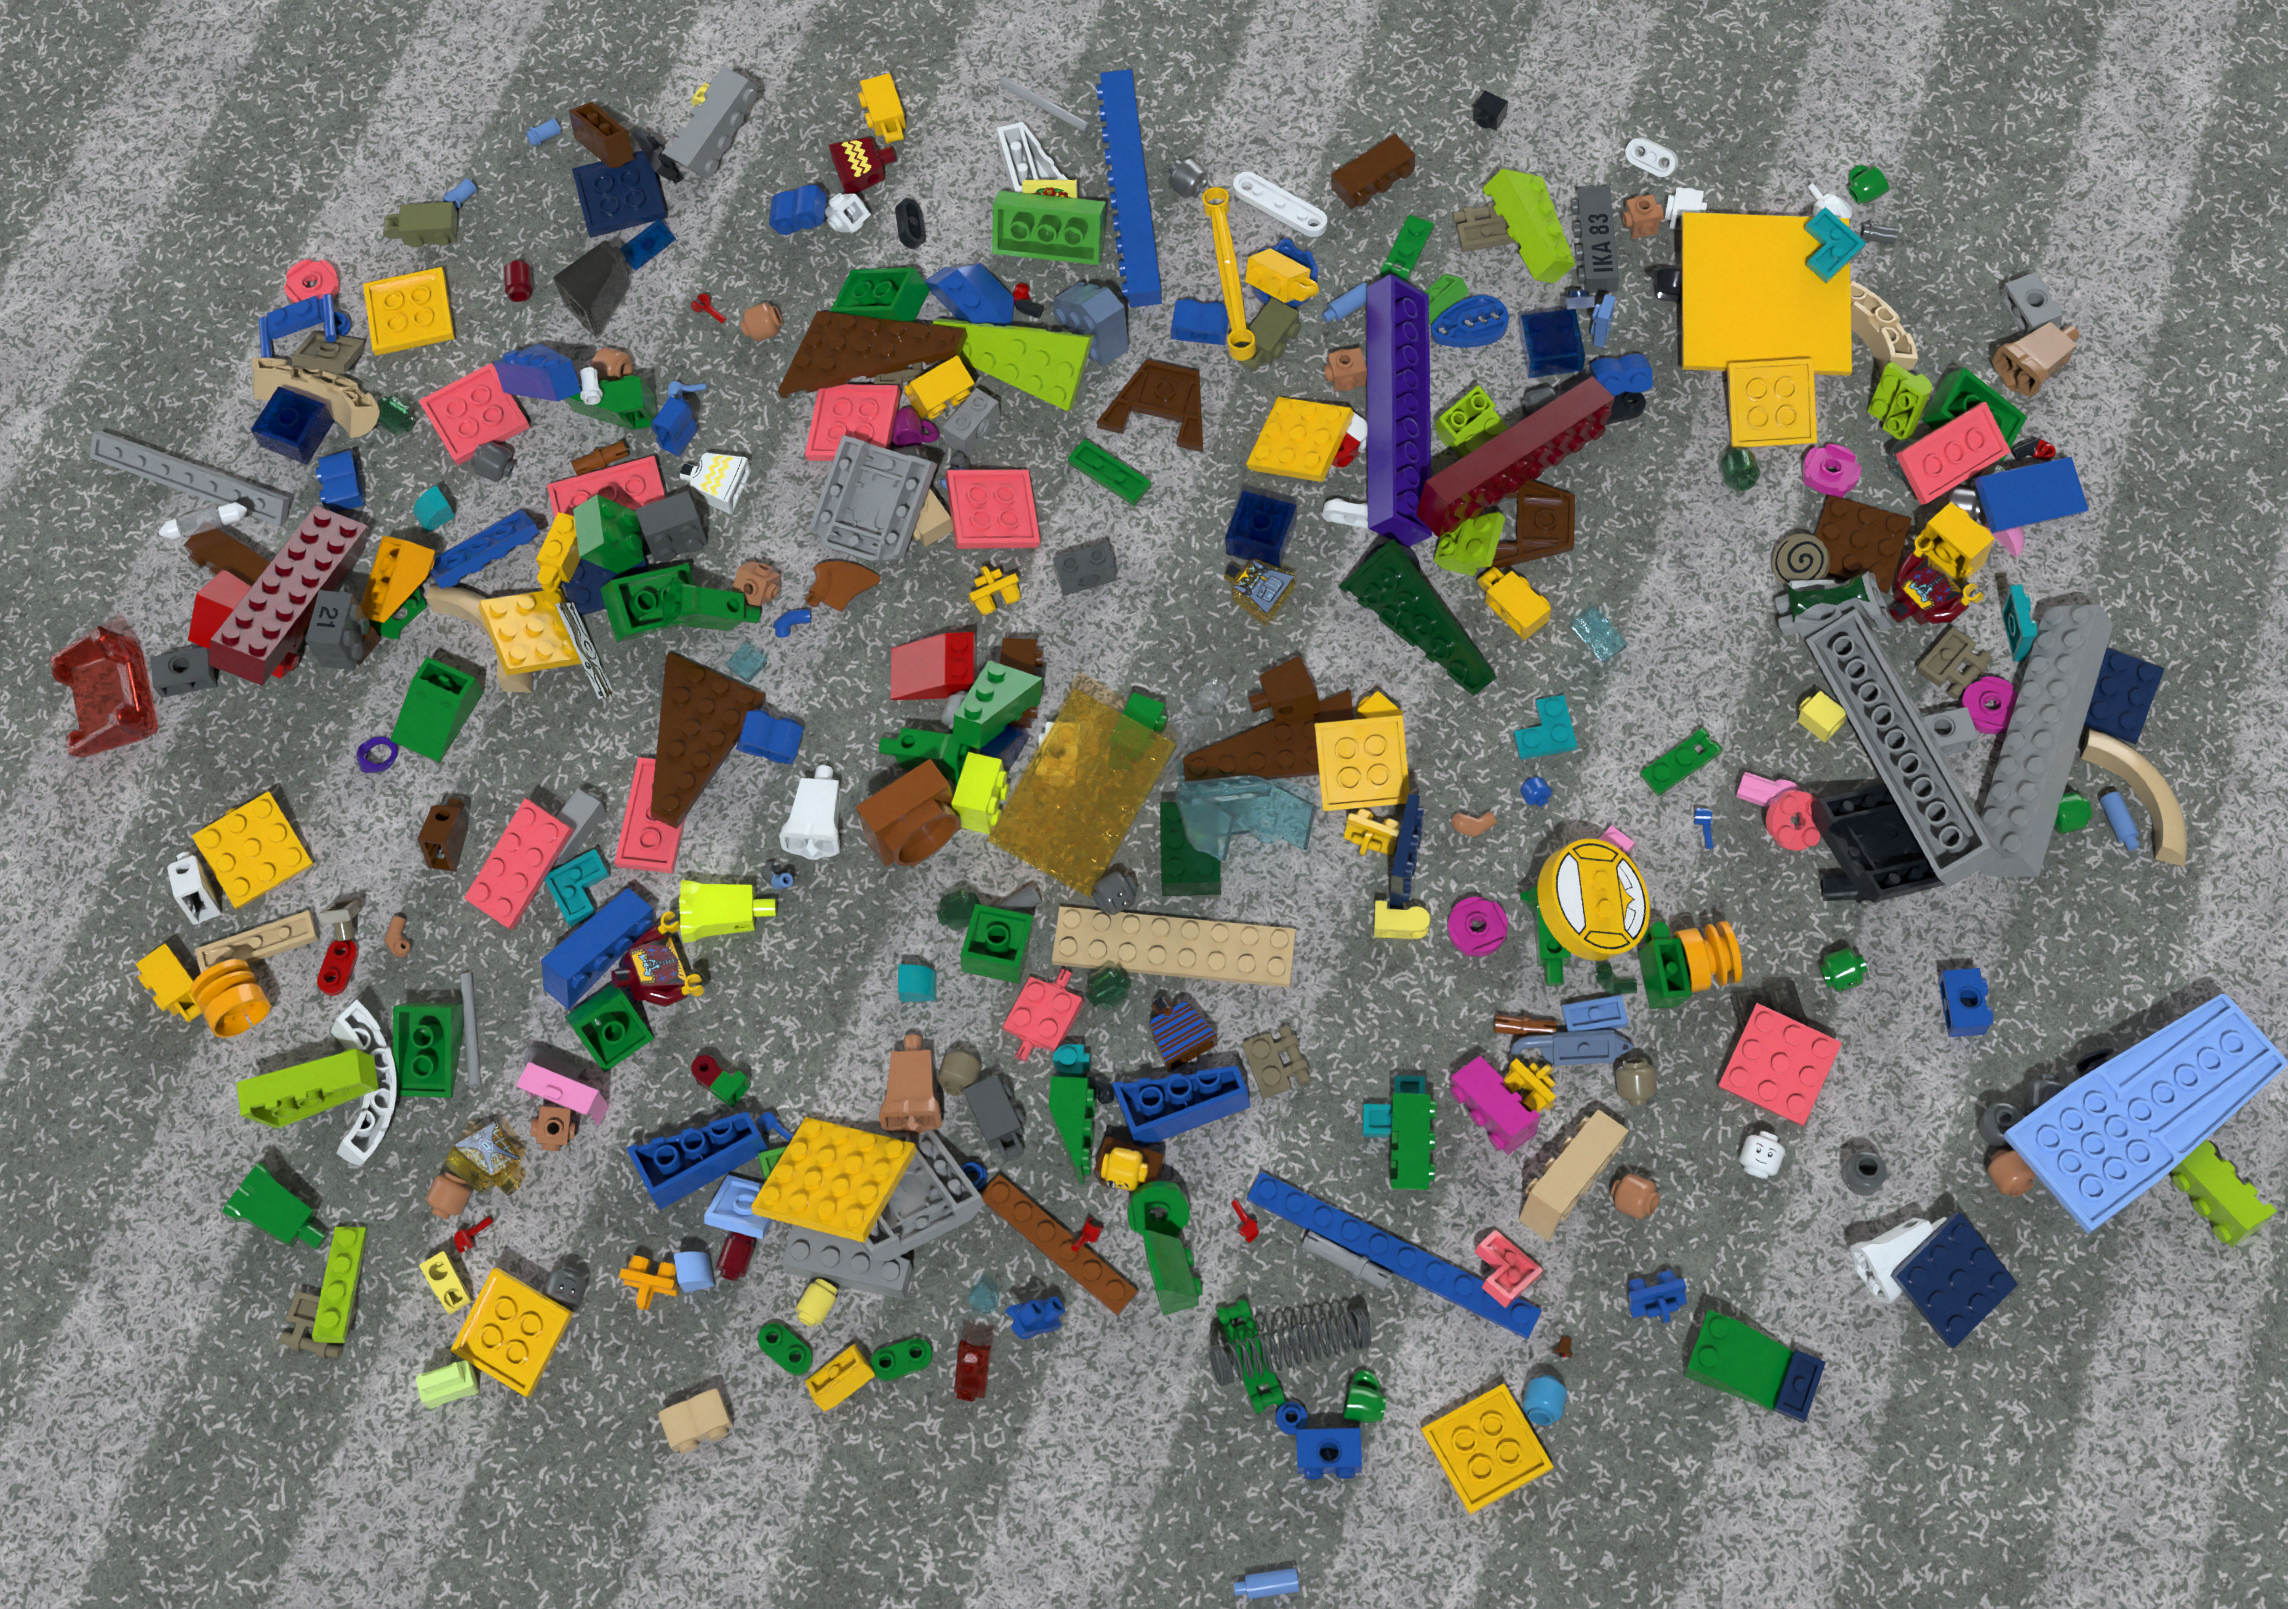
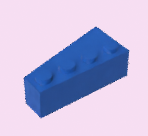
[541,888,654,1010]
[1112,1066,1250,1148]
[626,1111,768,1210]

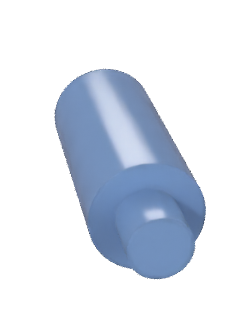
[1321,282,1368,323]
[2100,791,2140,851]
[1233,1568,1300,1599]

